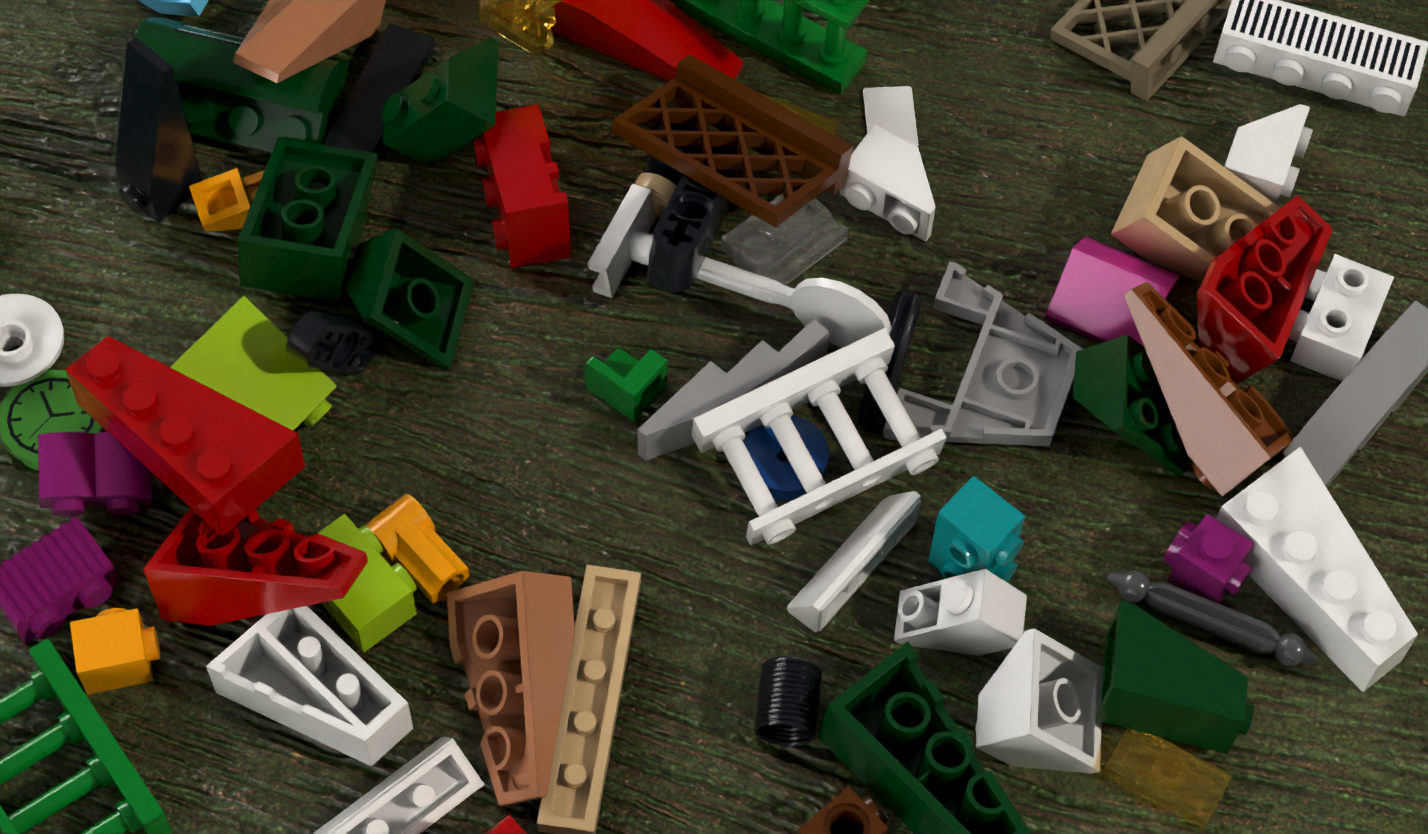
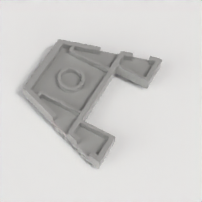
[883,261,1082,446]

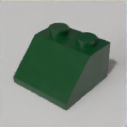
[382,37,499,167]

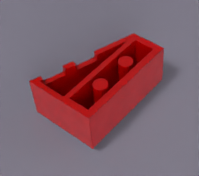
[472,104,571,269]

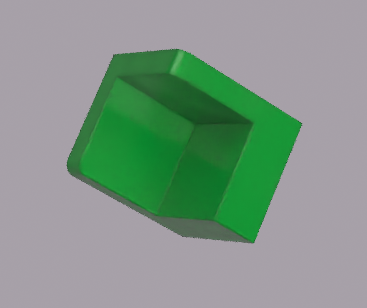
[584,348,668,422]

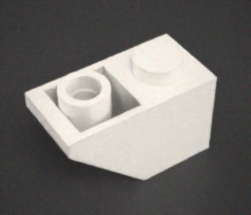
[1224,104,1313,205]
[840,124,936,242]
[894,569,1027,656]

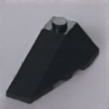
[115,37,202,223]

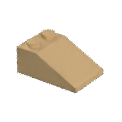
[1111,136,1280,283]

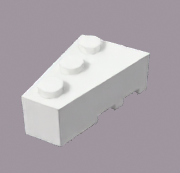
[206,606,413,766]

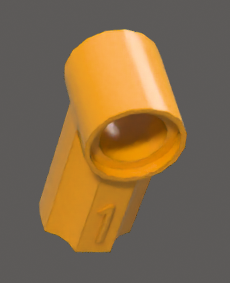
[364,494,469,604]

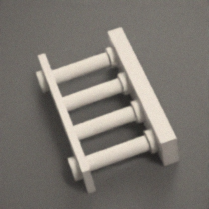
[692,328,947,546]

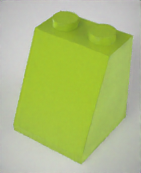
[170,296,337,431]

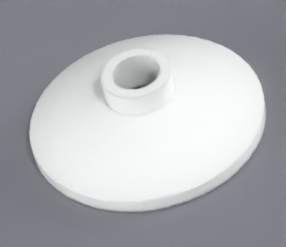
[0,294,64,387]

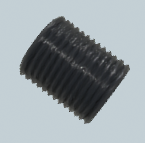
[754,656,822,746]

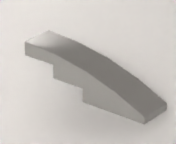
[1282,300,1428,488]
[637,319,830,461]

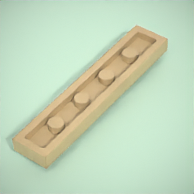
[537,565,641,834]

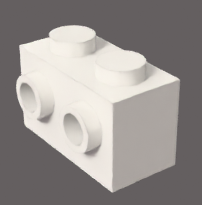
[1288,254,1394,382]

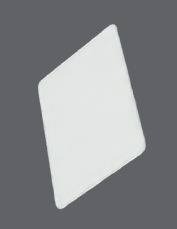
[863,86,919,147]

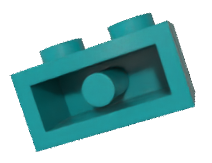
[928,476,1026,582]

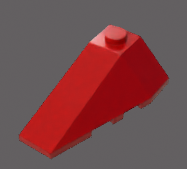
[544,0,744,81]

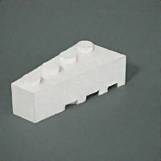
[1217,447,1418,692]

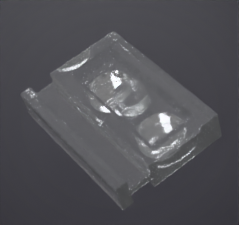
[721,194,848,286]

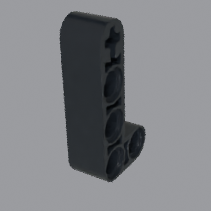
[645,123,741,292]

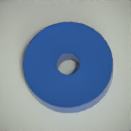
[744,416,829,501]

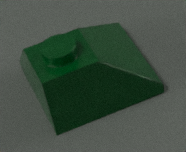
[345,228,474,370]

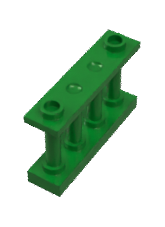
[675,0,870,96]
[0,638,173,834]

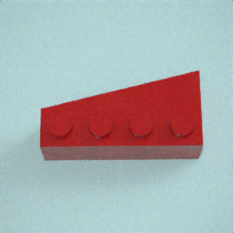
[65,336,306,537]

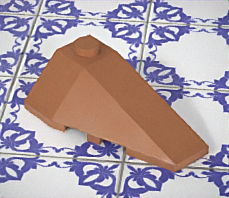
[233,0,386,83]

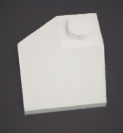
[975,628,1102,774]

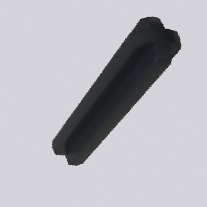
[858,290,922,432]

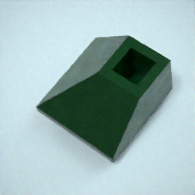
[1073,334,1187,475]

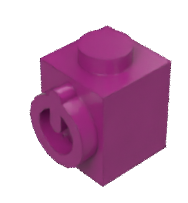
[1163,514,1254,604]

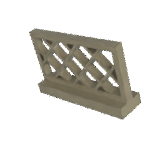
[1050,0,1232,101]

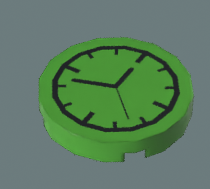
[0,369,106,470]

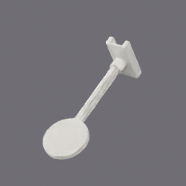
[588,184,892,348]

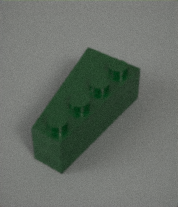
[818,642,1031,834]

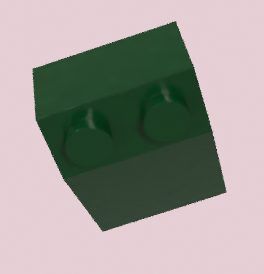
[237,137,378,303]

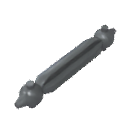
[1107,570,1318,667]

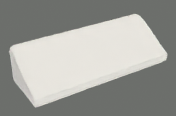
[787,491,921,633]
[313,737,484,834]

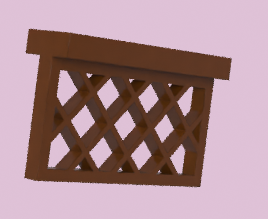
[611,55,853,228]

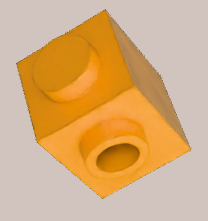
[70,608,161,695]

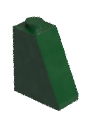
[1096,600,1254,754]

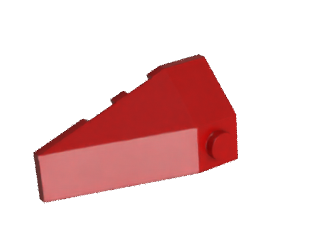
[1197,195,1333,384]
[143,508,368,626]

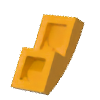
[189,168,265,232]

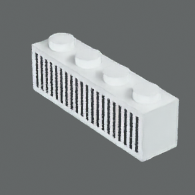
[1213,0,1428,117]

